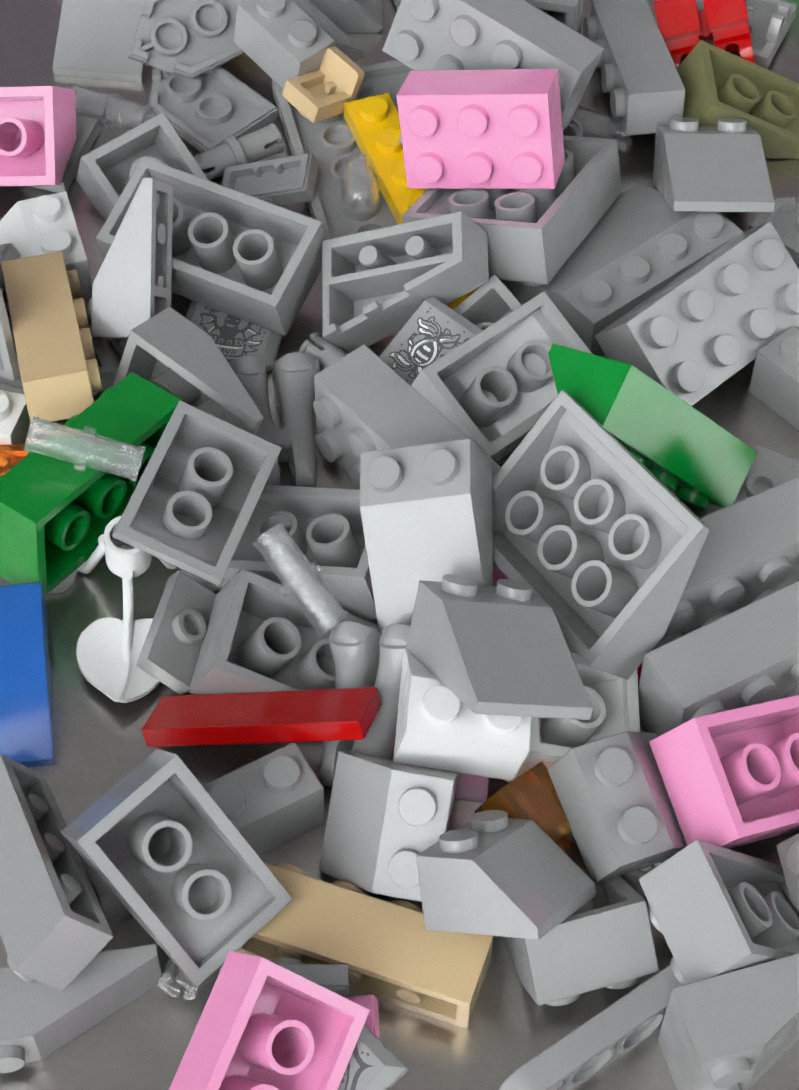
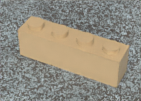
[1,251,102,426]
[236,862,493,1029]

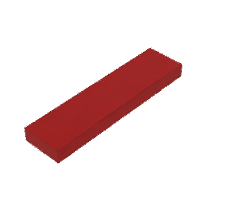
[141,687,382,747]

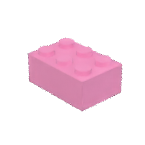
[397,69,565,189]
[649,695,799,849]

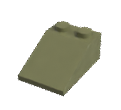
[677,40,799,159]

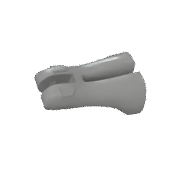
[228,352,320,487]
[319,621,410,786]

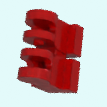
[653,0,755,69]

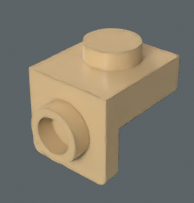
[282,46,365,123]

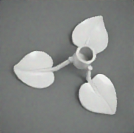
[50,516,229,703]

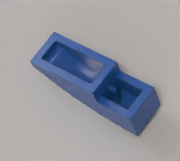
[0,582,55,768]

